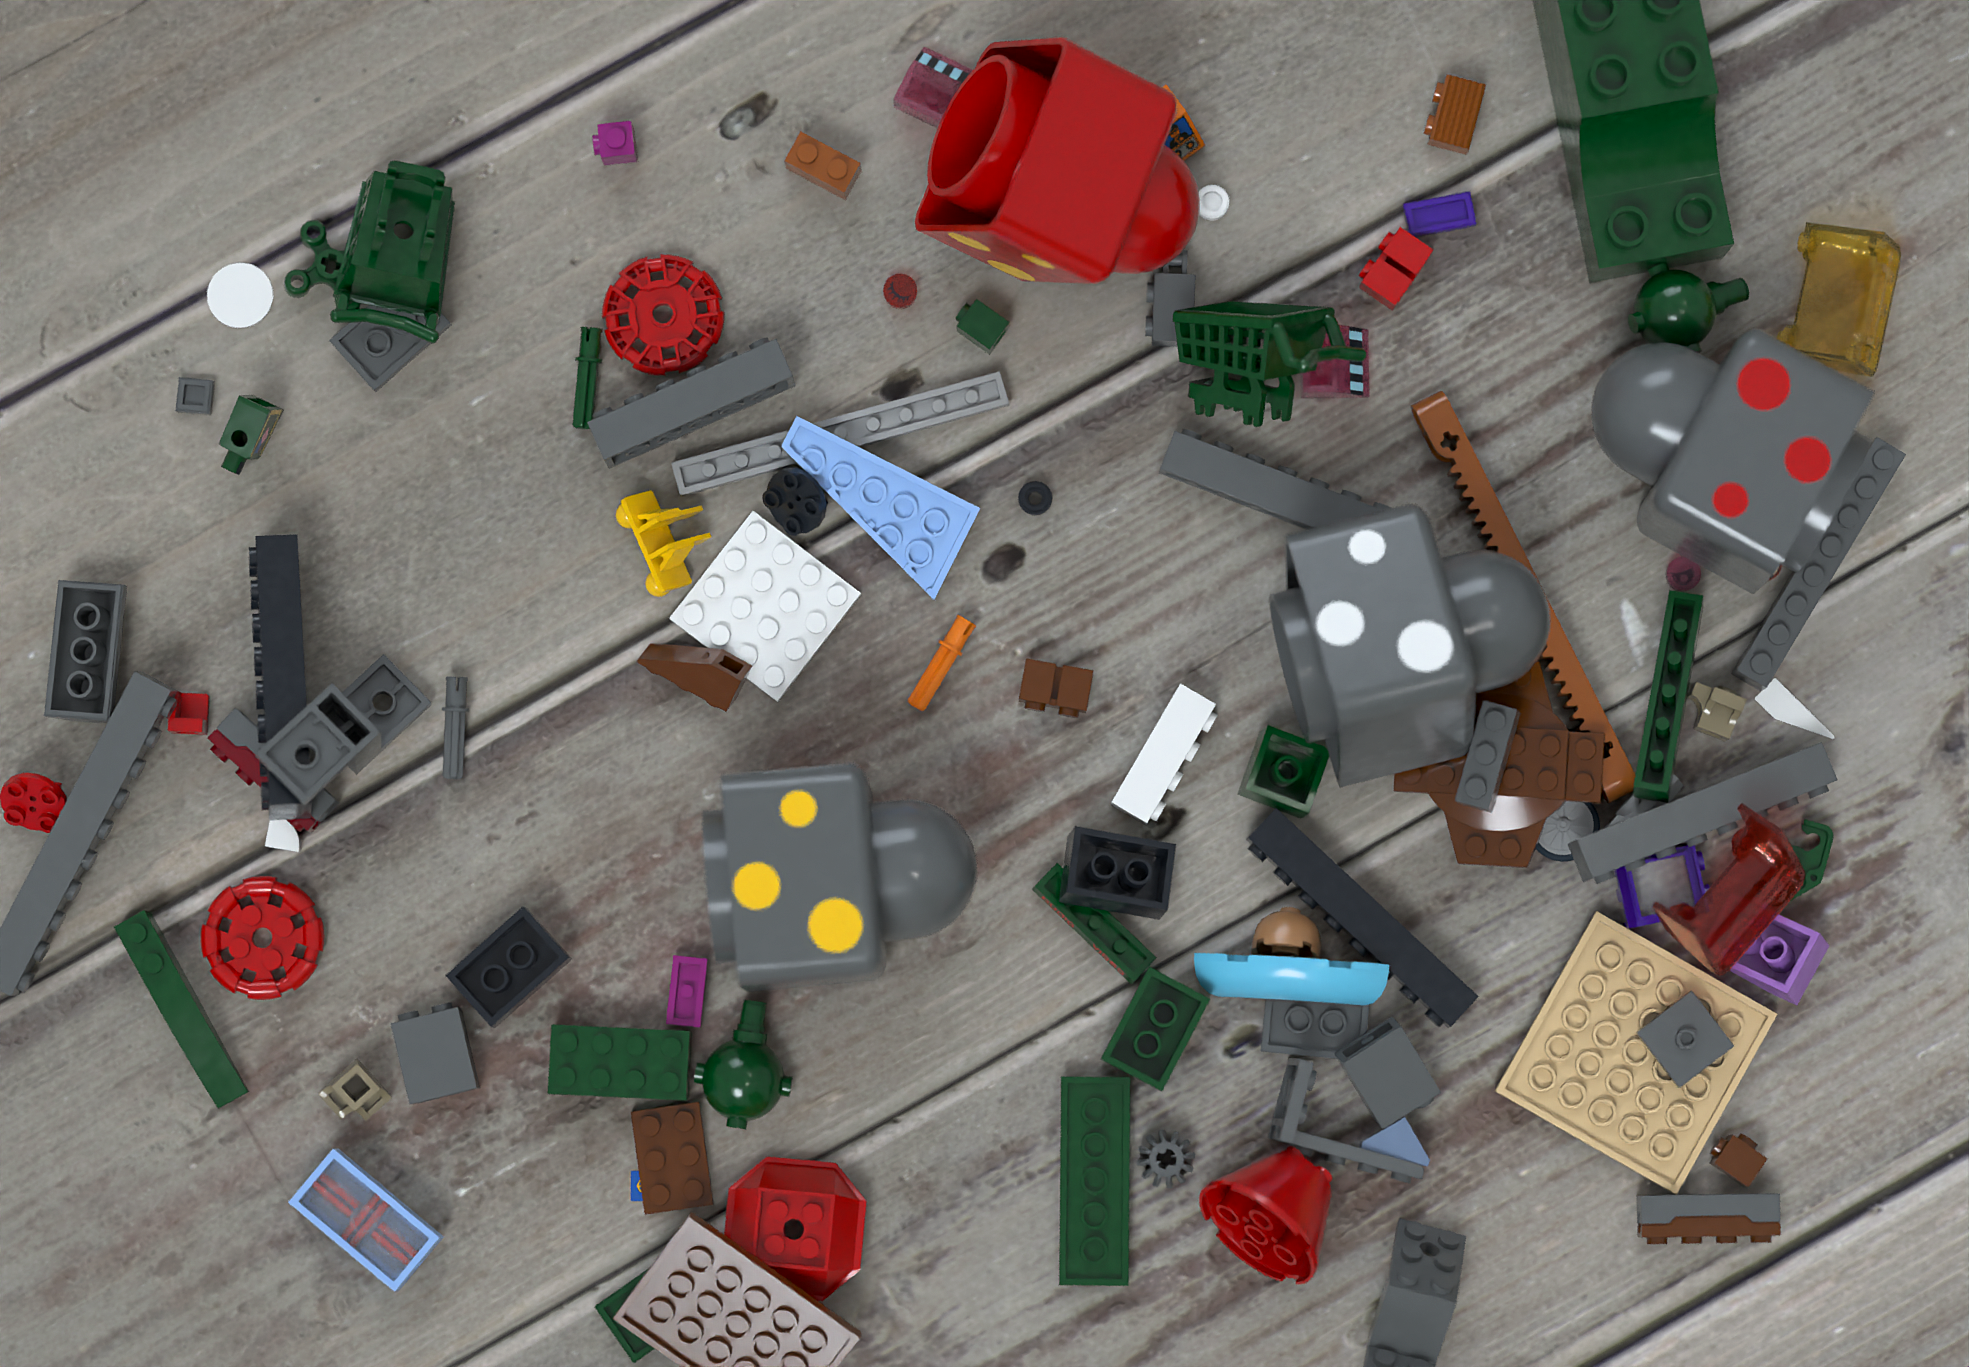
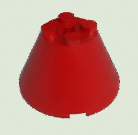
[1199,1146,1333,1284]

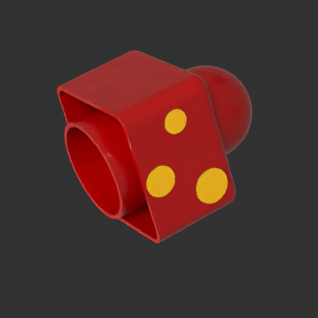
[915,37,1200,284]

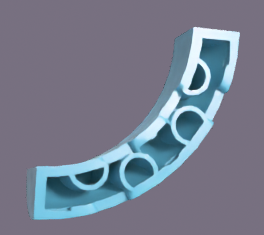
[1194,953,1389,1006]

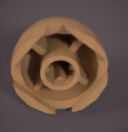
[1251,907,1321,959]

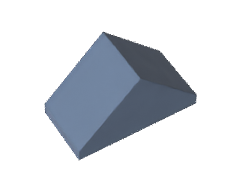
[1359,1117,1430,1167]

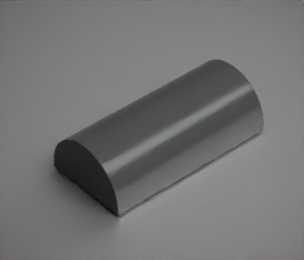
[44,580,127,723]

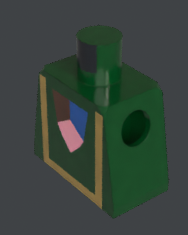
[219,395,284,475]

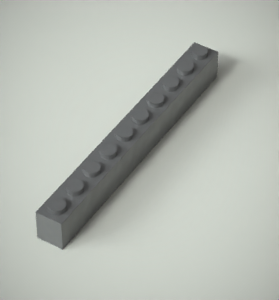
[0,671,178,996]

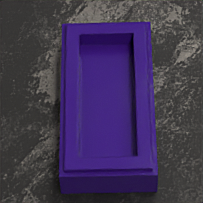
[1403,191,1477,237]

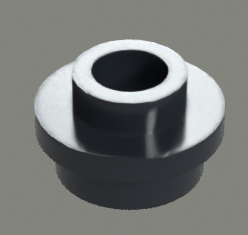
[1018,481,1052,516]

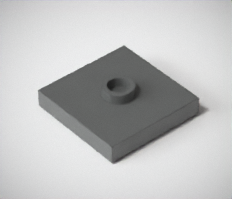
[1636,991,1734,1088]

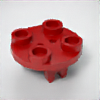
[0,773,67,833]

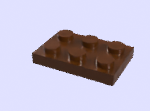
[631,1102,714,1215]

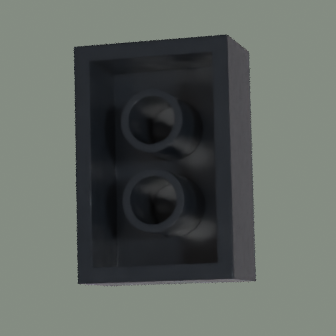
[1059,826,1176,920]
[445,906,572,1028]

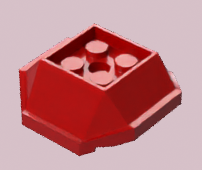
[724,1156,867,1301]

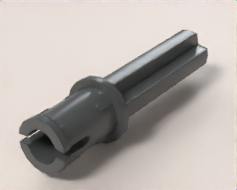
[442,677,469,779]

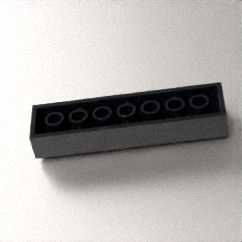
[249,534,312,820]

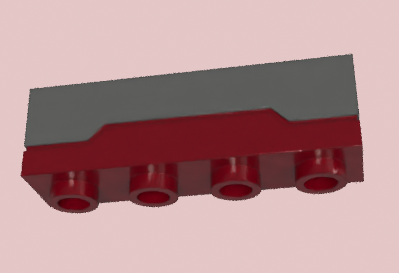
[207,708,340,833]

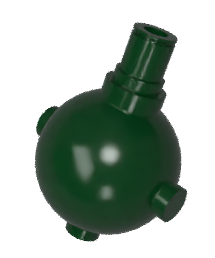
[1628,263,1749,353]
[694,999,793,1129]

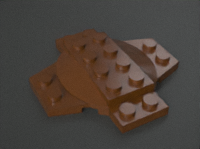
[1393,661,1605,868]

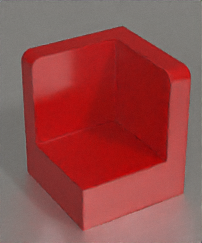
[168,691,210,735]

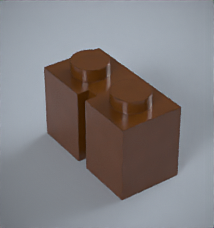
[1019,658,1094,718]

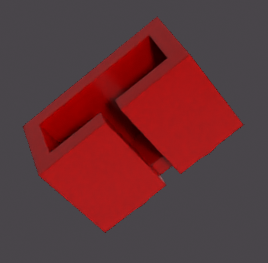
[1358,227,1433,311]

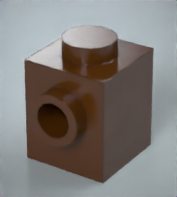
[1710,1133,1768,1187]

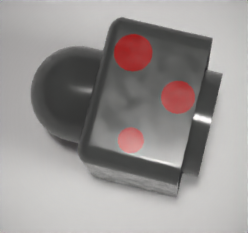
[1591,329,1874,594]

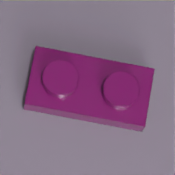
[666,955,708,1028]

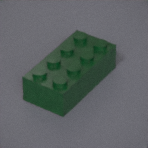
[547,1024,692,1101]

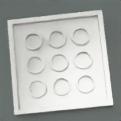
[669,511,861,702]

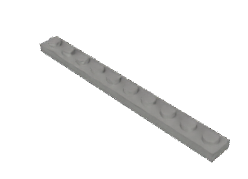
[671,371,1009,497]

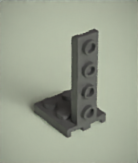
[1268,1058,1424,1183]

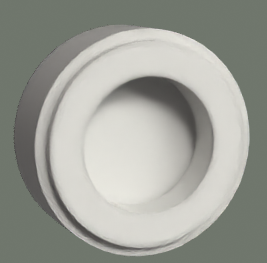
[1199,185,1229,220]

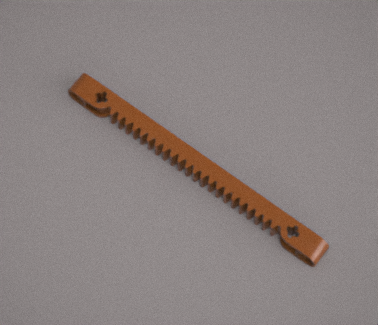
[1410,391,1635,803]

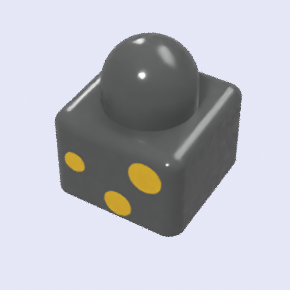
[702,763,977,992]

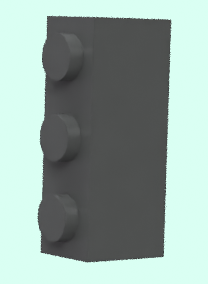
[1455,700,1521,813]

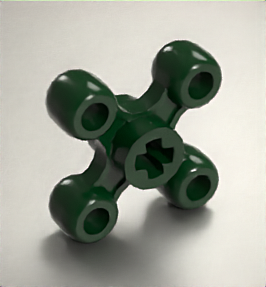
[284,220,361,309]

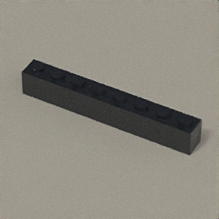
[1247,808,1479,1028]

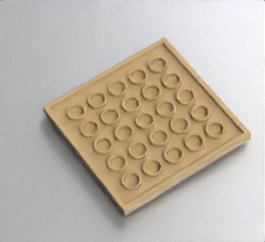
[1494,911,1777,1195]

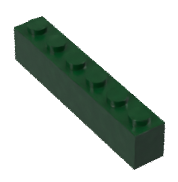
[1633,590,1704,803]

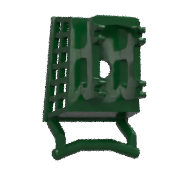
[330,160,455,344]
[1173,301,1366,427]

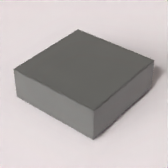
[175,377,215,415]

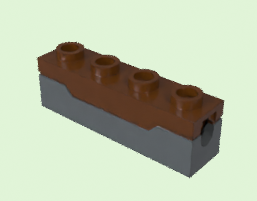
[1636,1193,1781,1244]

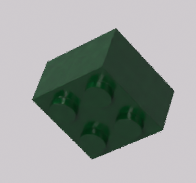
[1238,725,1329,819]

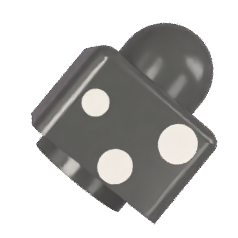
[1269,504,1550,788]

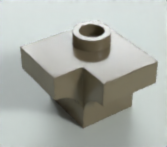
[1687,682,1747,742]
[318,1058,392,1121]

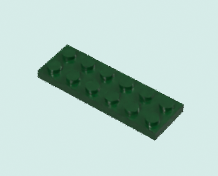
[1059,1076,1130,1286]

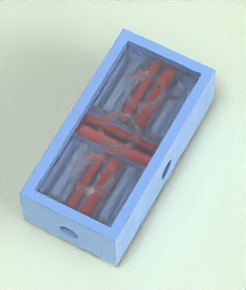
[288,1149,444,1292]

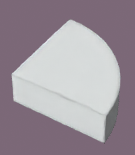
[265,820,301,853]

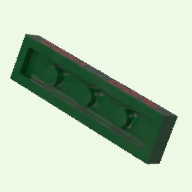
[1032,863,1157,984]

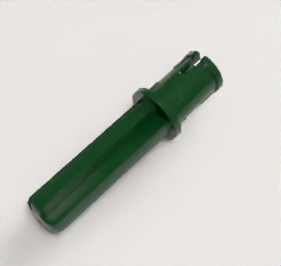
[572,327,603,430]

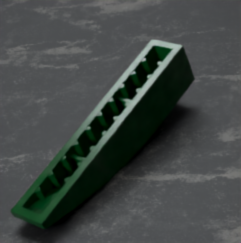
[114,910,249,1109]

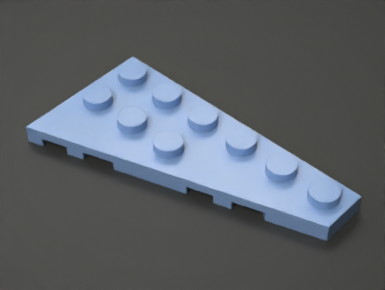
[781,416,980,599]

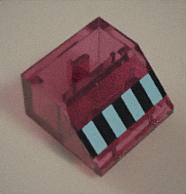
[893,47,973,128]
[1300,325,1369,399]

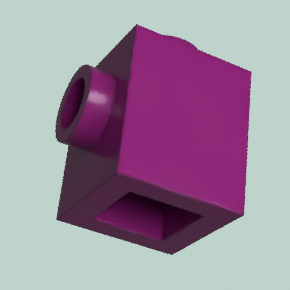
[592,121,638,166]

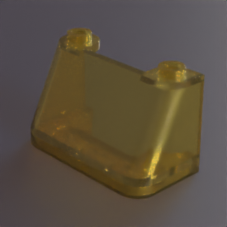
[1777,222,1901,377]

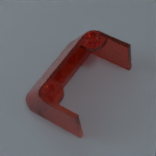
[1652,803,1805,976]

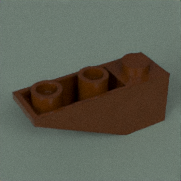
[637,643,752,712]

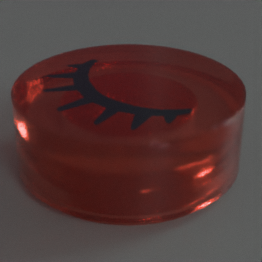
[883,274,917,309]

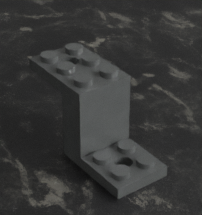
[255,654,431,806]
[1363,1218,1466,1367]

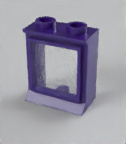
[1615,845,1713,929]

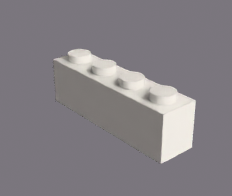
[1111,684,1218,825]

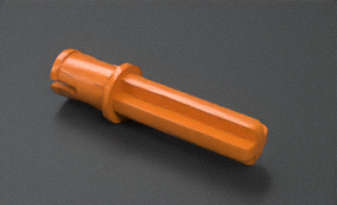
[908,615,976,711]

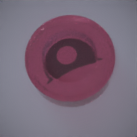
[1665,557,1701,592]

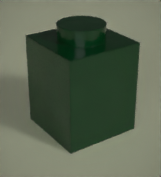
[955,299,1010,355]

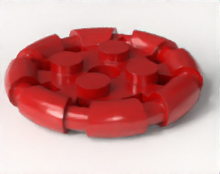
[602,254,725,376]
[200,876,325,1000]

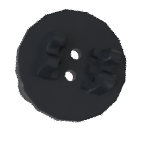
[762,468,829,536]

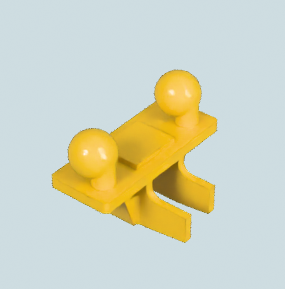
[616,490,711,597]

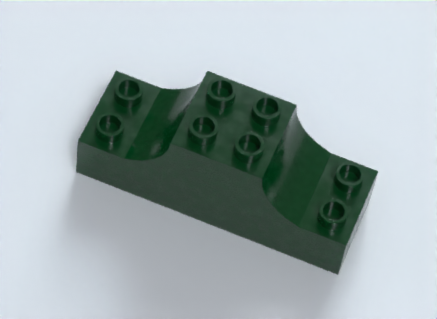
[1532,0,1734,283]

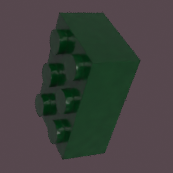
[1100,967,1210,1092]

